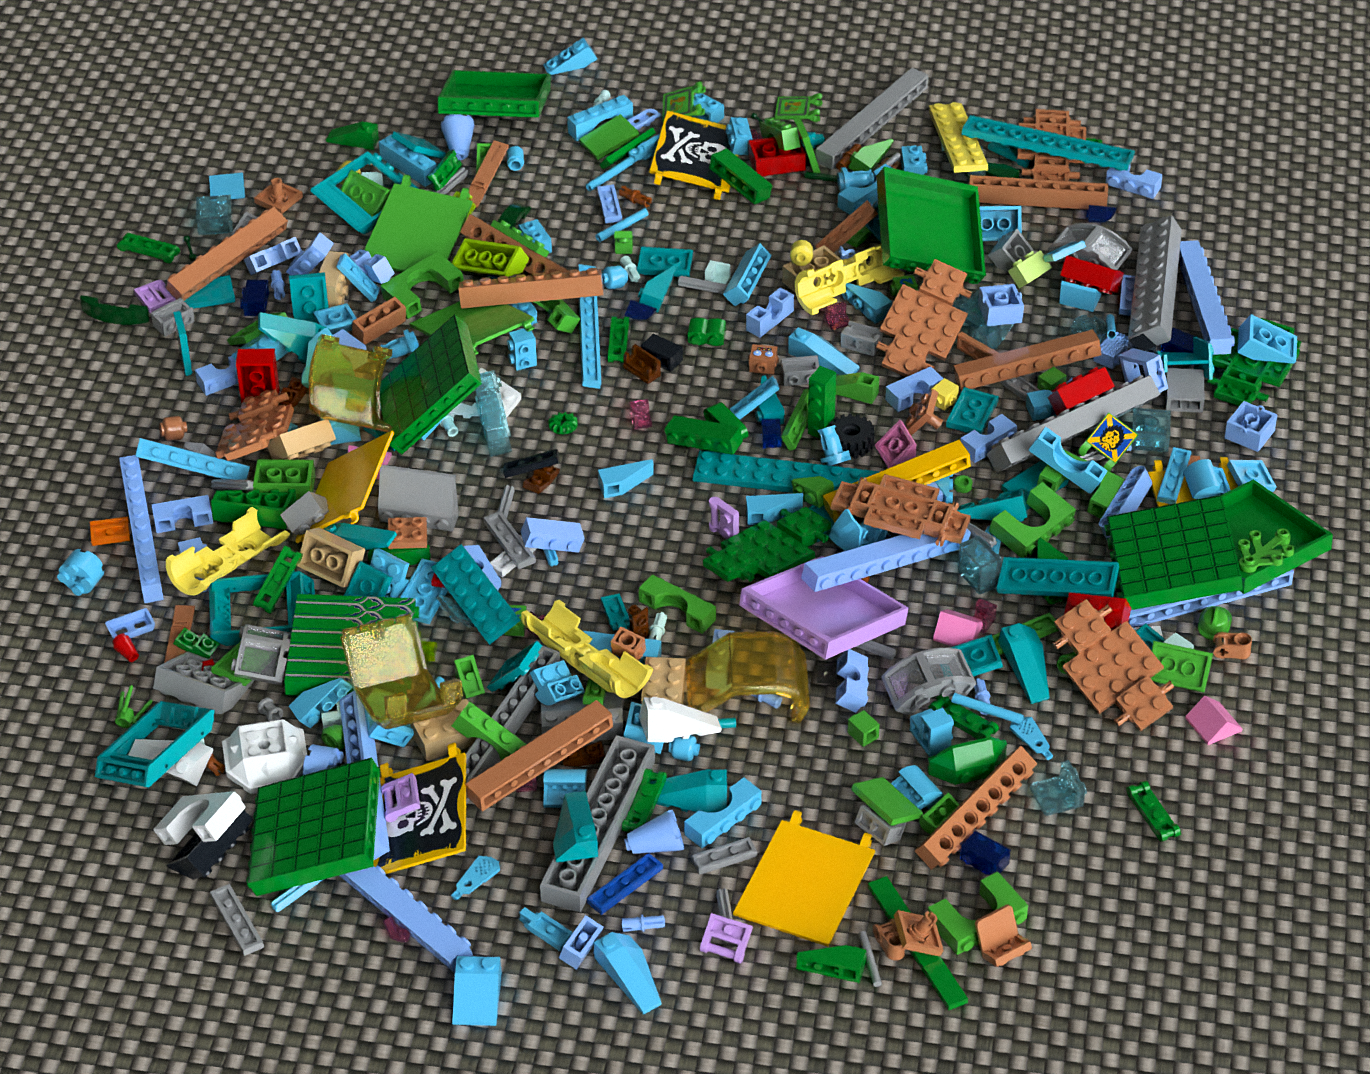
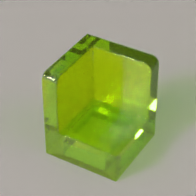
[415,631,437,661]

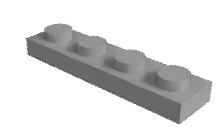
[484,511,536,569]
[210,884,264,956]

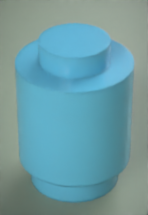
[507,146,524,171]

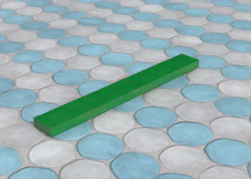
[868,876,968,1011]

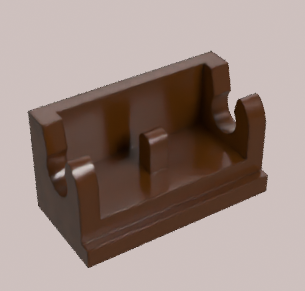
[623,344,661,384]

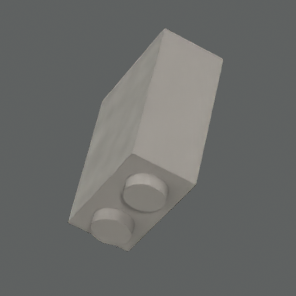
[1165,368,1205,413]

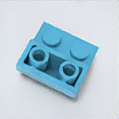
[1184,459,1231,500]
[370,548,409,598]
[530,660,585,706]
[891,765,944,810]
[543,769,587,808]

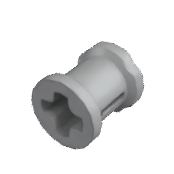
[257,697,283,722]

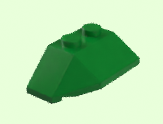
[927,737,1007,785]

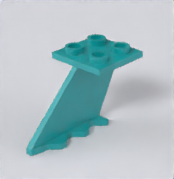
[1156,337,1214,380]

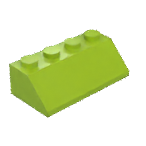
[452,238,529,277]

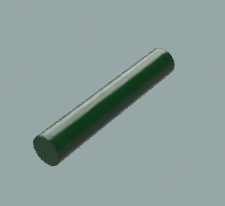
[805,171,838,183]

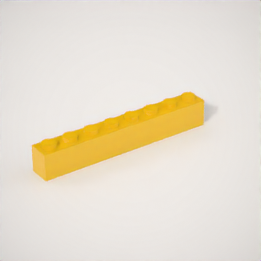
[823,440,971,523]

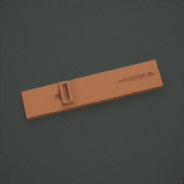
[469,141,509,208]
[164,605,195,663]

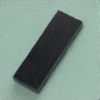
[503,449,559,478]

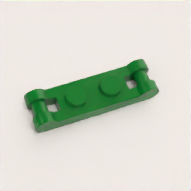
[427,149,462,191]
[117,233,180,264]
[608,316,630,363]
[253,545,303,614]
[928,694,999,739]
[622,768,667,832]
[1126,780,1181,842]

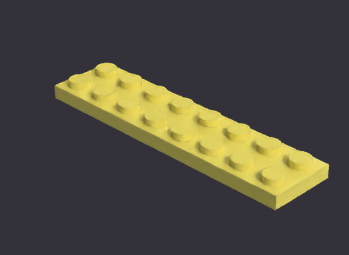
[929,102,988,173]

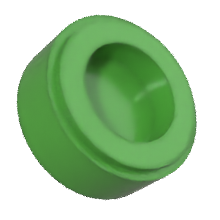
[953,475,973,493]

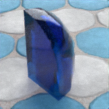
[1086,205,1117,223]
[624,300,657,321]

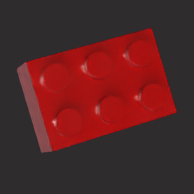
[749,137,806,177]
[1060,255,1124,295]
[236,348,280,403]
[1047,367,1115,415]
[1064,592,1131,631]

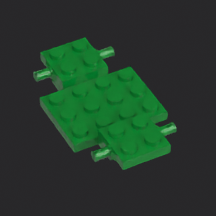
[1207,318,1301,406]
[703,507,831,582]

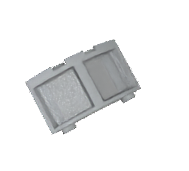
[1048,223,1133,270]
[231,624,292,685]
[881,647,977,715]

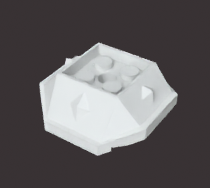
[222,719,307,794]

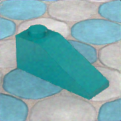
[638,266,676,312]
[755,375,785,428]

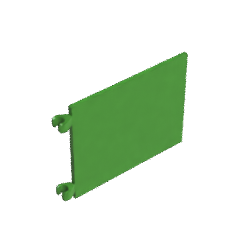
[364,175,473,272]
[409,302,534,355]

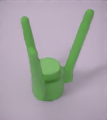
[114,685,153,728]

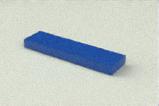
[587,853,663,915]

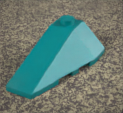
[258,312,330,364]
[957,488,1028,522]
[324,523,397,550]
[998,623,1049,704]
[650,769,727,813]
[553,791,598,863]

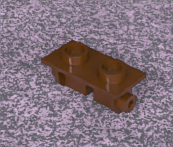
[628,605,649,638]

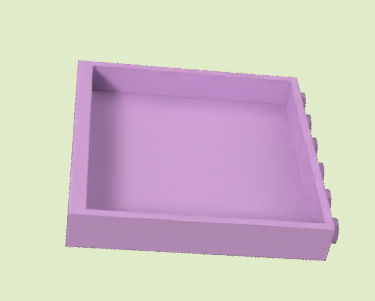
[739,556,908,659]

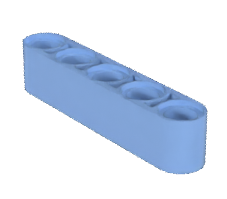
[1098,466,1153,540]

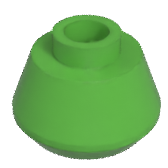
[322,724,345,750]

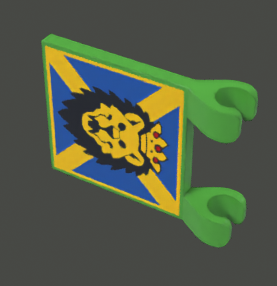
[1078,412,1138,472]

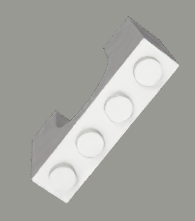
[153,791,246,845]

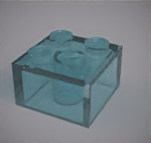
[196,195,233,235]
[1131,408,1171,452]
[958,536,1002,595]

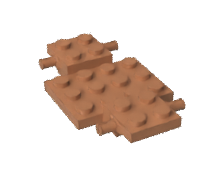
[1017,109,1086,181]
[876,259,973,377]
[215,389,294,461]
[831,474,971,547]
[1053,599,1174,731]

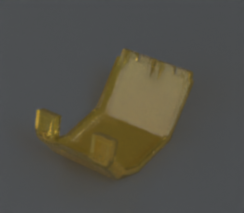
[308,334,392,432]
[340,614,463,729]
[686,631,810,724]

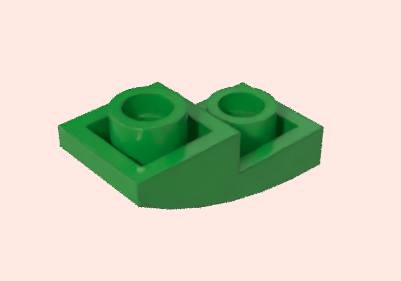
[173,628,220,658]

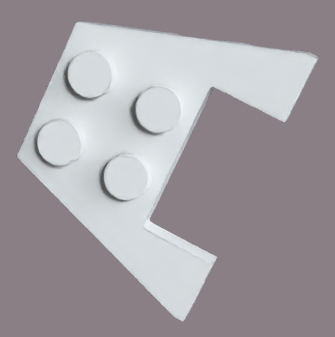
[448,368,521,421]

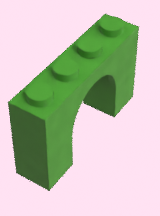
[380,251,464,319]
[1037,449,1125,519]
[989,482,1076,558]
[928,872,1028,955]

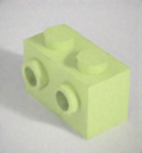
[1008,250,1052,289]

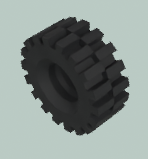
[828,414,874,459]

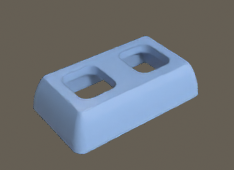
[105,608,155,639]

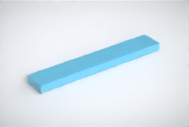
[135,438,250,480]

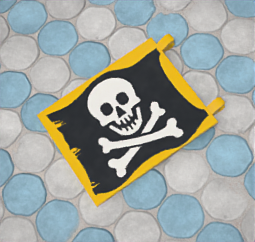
[649,111,738,200]
[373,742,466,874]

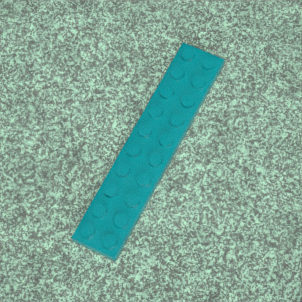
[961,115,1135,171]
[693,451,881,493]

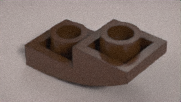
[279,377,308,407]
[523,465,560,494]
[563,741,606,767]

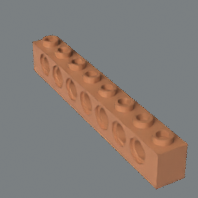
[460,214,569,276]
[915,746,1037,870]

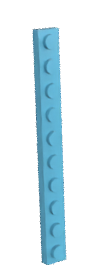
[577,264,601,389]

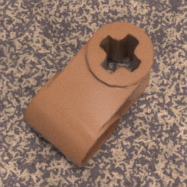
[1213,632,1252,659]
[873,918,905,960]

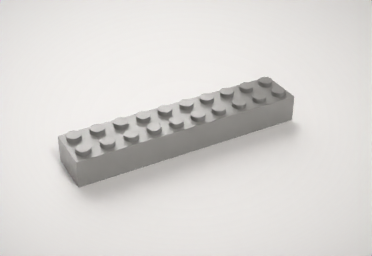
[1128,215,1182,346]
[986,375,1161,473]
[540,735,655,913]

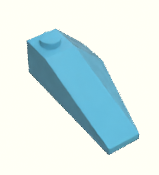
[788,327,860,375]
[594,932,661,1015]

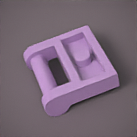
[134,280,176,314]
[709,497,739,539]
[381,773,421,822]
[700,913,753,964]

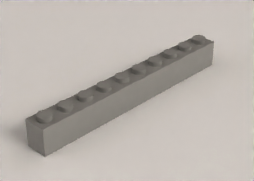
[815,68,928,170]
[466,646,560,805]

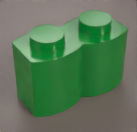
[688,318,726,346]

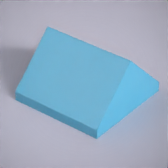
[1059,281,1102,312]
[313,303,357,335]

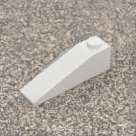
[639,697,722,742]
[128,739,214,786]

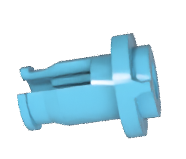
[837,167,874,192]
[380,329,419,362]
[817,425,851,466]

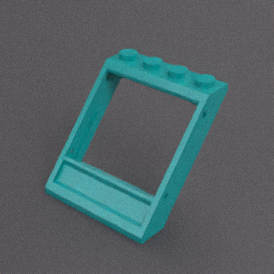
[310,151,419,234]
[209,571,315,646]
[95,701,215,787]

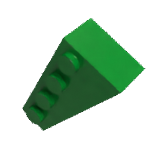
[211,489,296,529]

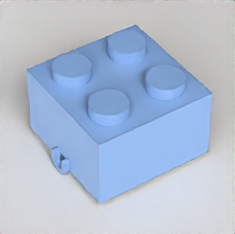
[978,284,1024,326]
[1225,401,1277,452]

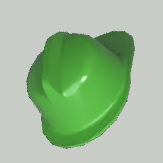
[1198,606,1232,640]

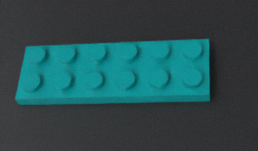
[431,544,521,645]
[997,557,1119,597]

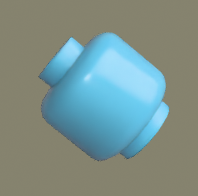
[602,266,628,289]
[669,735,700,761]

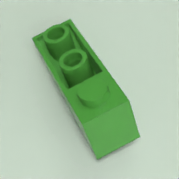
[836,372,879,404]

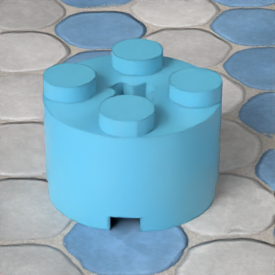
[57,549,104,596]

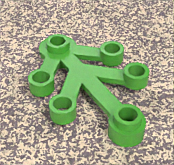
[1238,528,1294,573]

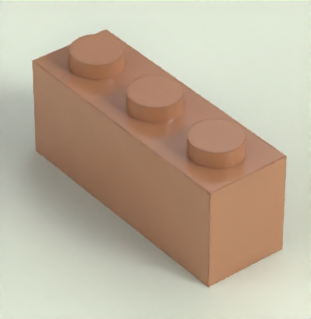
[352,297,406,345]

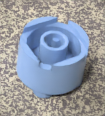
[303,744,344,775]

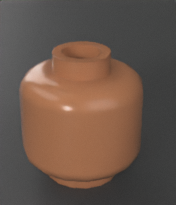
[159,416,187,441]

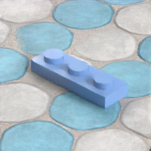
[597,184,622,224]
[1119,275,1135,316]

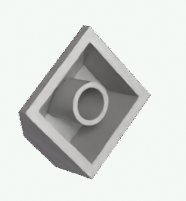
[988,229,1036,272]
[280,491,329,535]

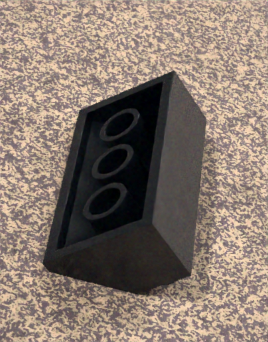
[167,810,253,880]

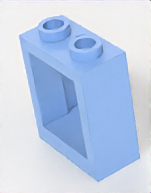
[1119,348,1168,392]

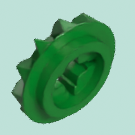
[548,412,578,434]

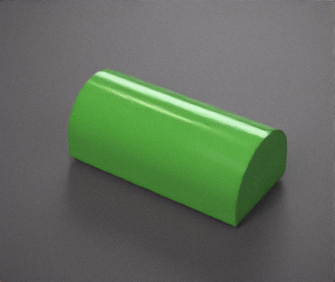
[919,792,959,834]

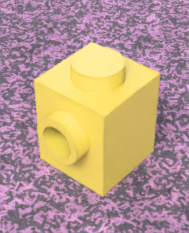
[931,378,959,411]

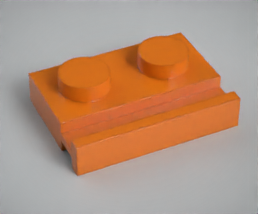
[90,516,131,546]

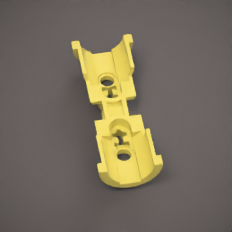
[795,244,905,315]
[166,507,290,595]
[521,600,653,698]

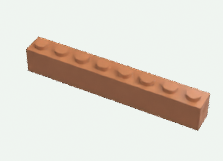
[969,175,1108,211]
[166,207,288,301]
[458,268,604,308]
[953,329,1101,391]
[465,700,613,812]

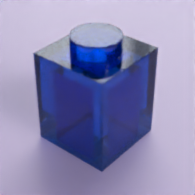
[761,419,781,448]

